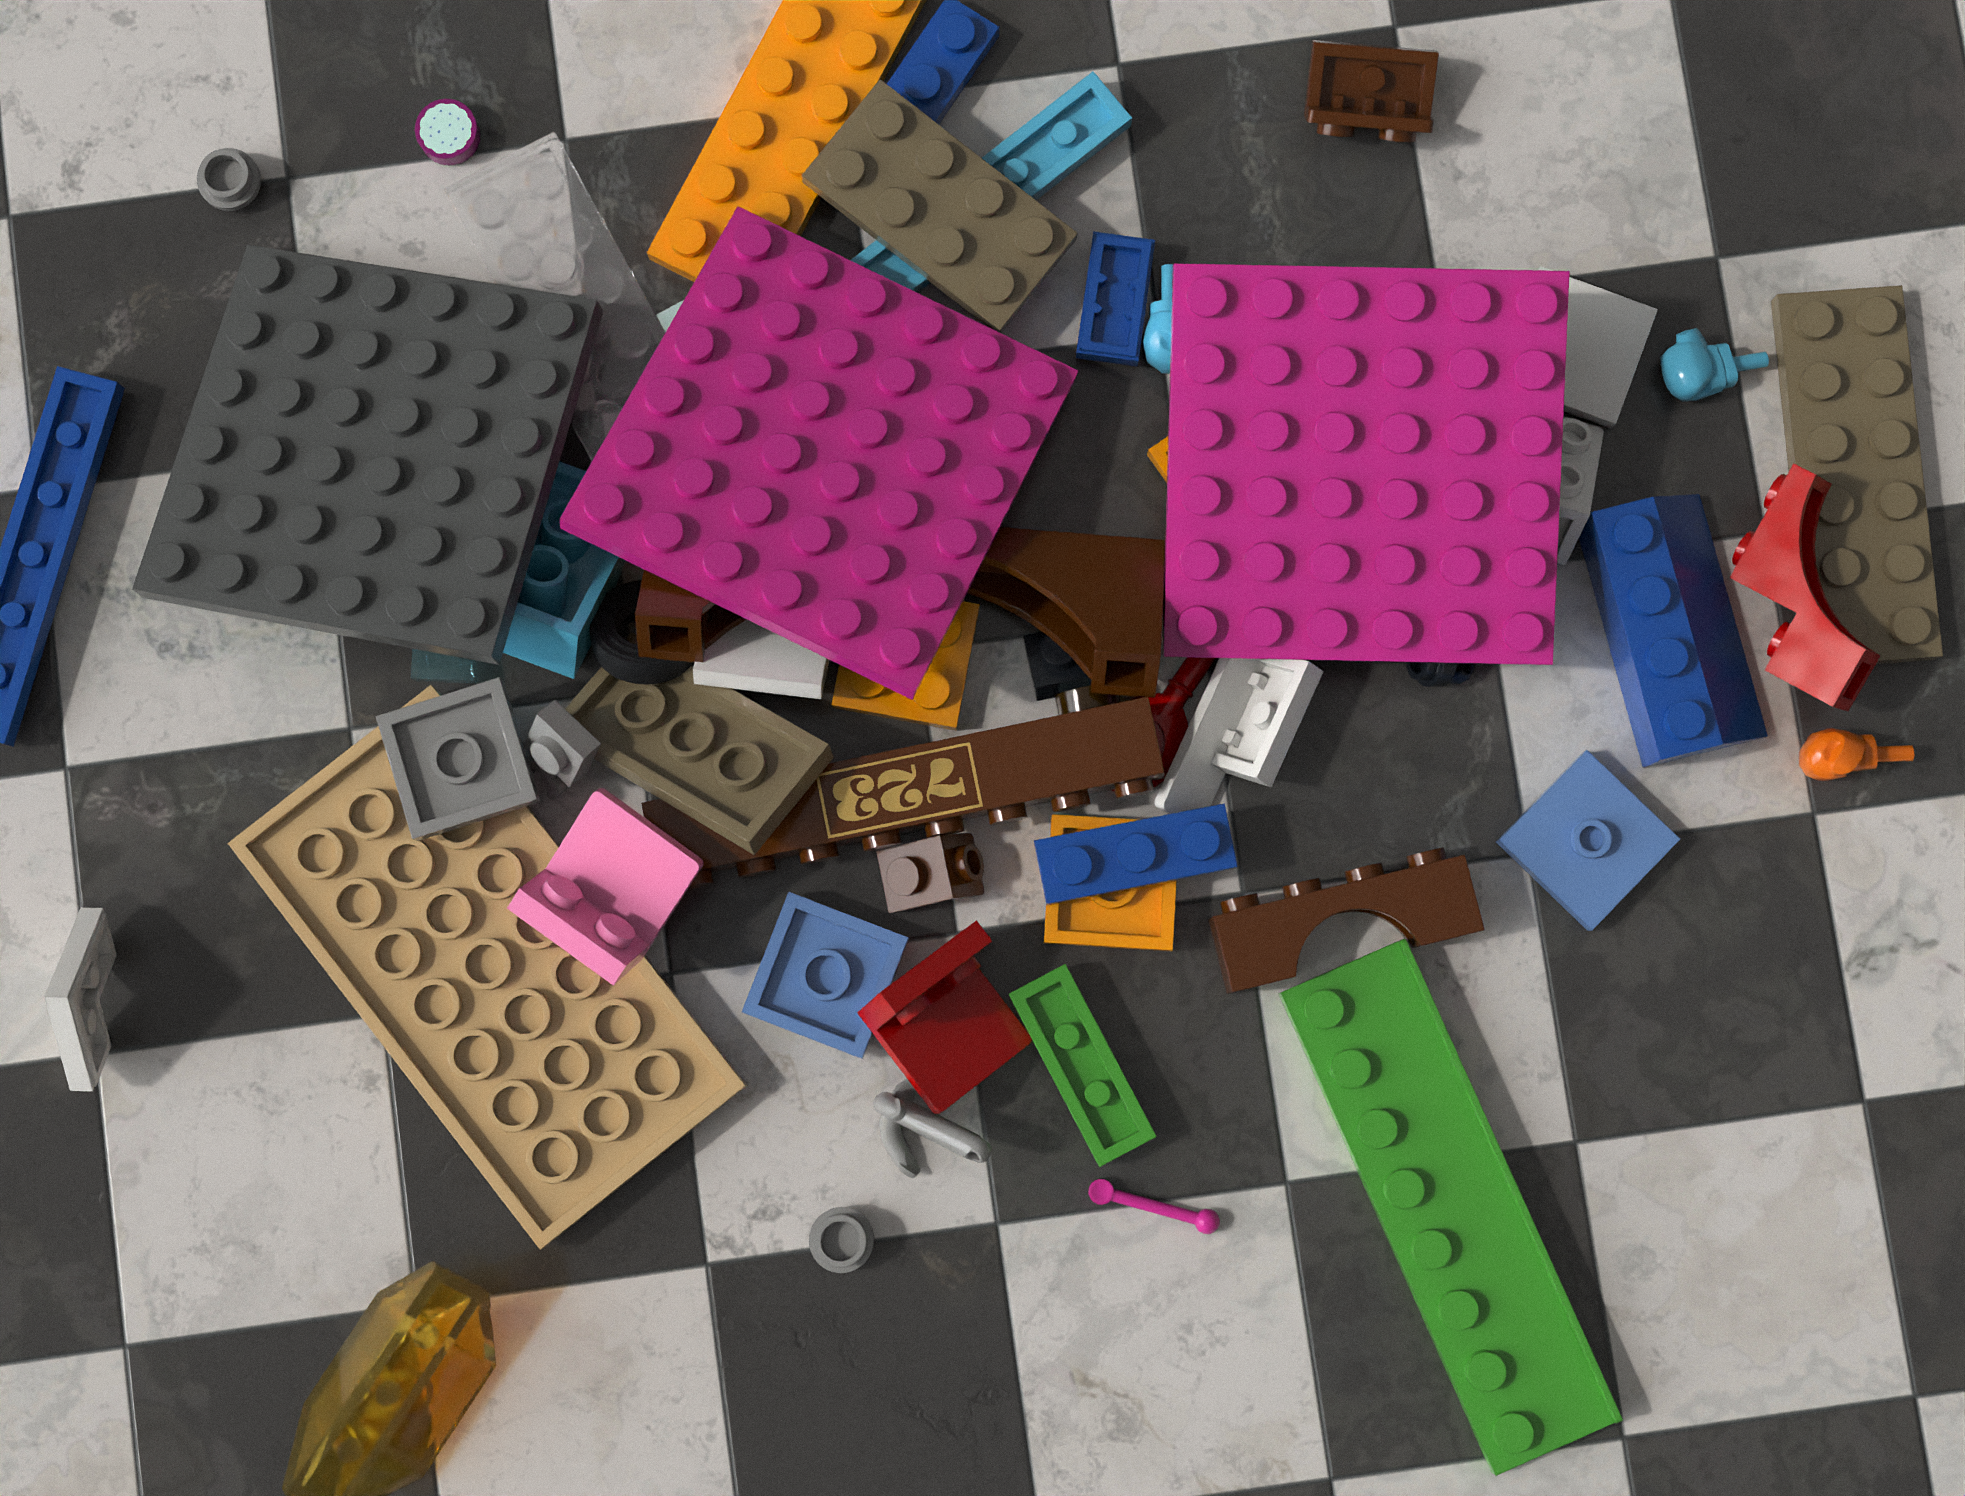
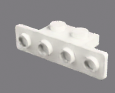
[1155,658,1324,814]

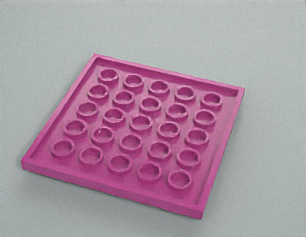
[559,206,1078,700]
[1162,263,1570,665]

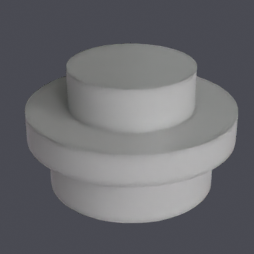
[197,148,261,211]
[809,1207,874,1273]

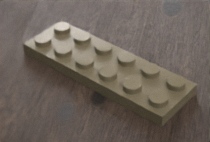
[1771,285,1943,664]

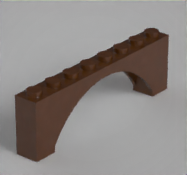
[635,527,1165,698]

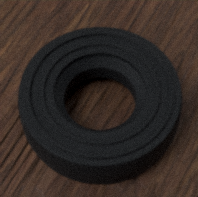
[590,580,694,684]

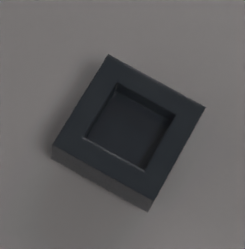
[1023,632,1091,701]

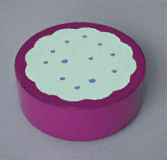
[415,99,481,166]

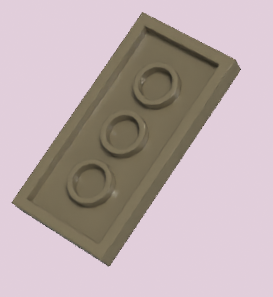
[802,79,1078,333]
[565,632,834,855]

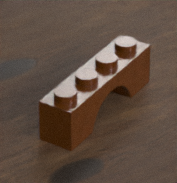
[1208,847,1485,994]

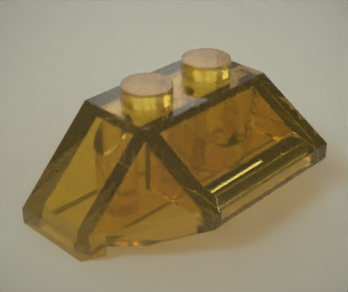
[282,1261,496,1496]

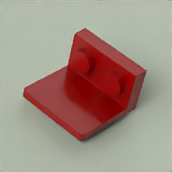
[857,920,1032,1114]

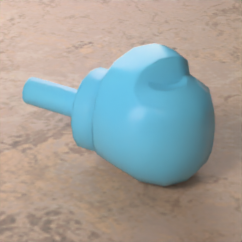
[1142,264,1173,374]
[1660,328,1769,402]

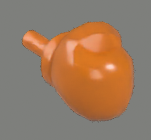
[1799,728,1914,781]

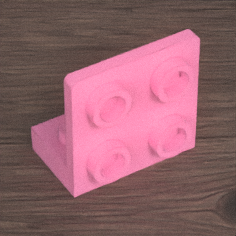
[507,788,703,986]

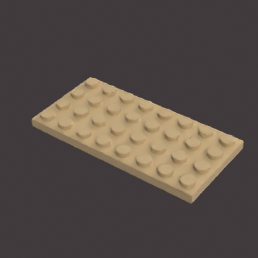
[227,685,748,1250]

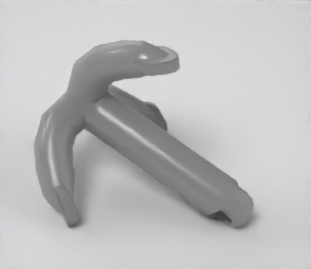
[873,1079,992,1178]

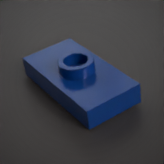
[1076,231,1155,366]

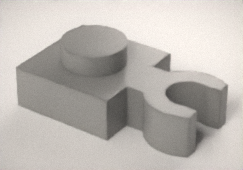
[524,700,601,800]

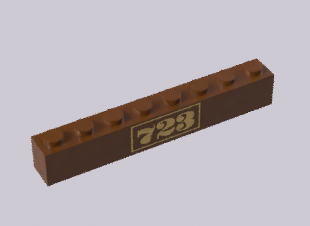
[641,697,1164,889]

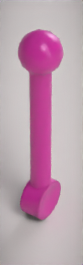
[1088,1179,1220,1234]

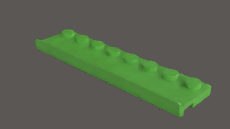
[1278,938,1623,1476]

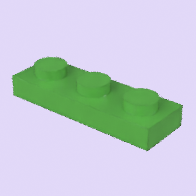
[1008,964,1157,1167]

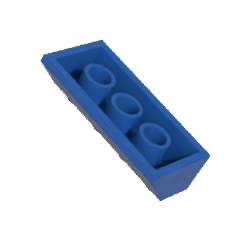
[1579,494,1768,768]

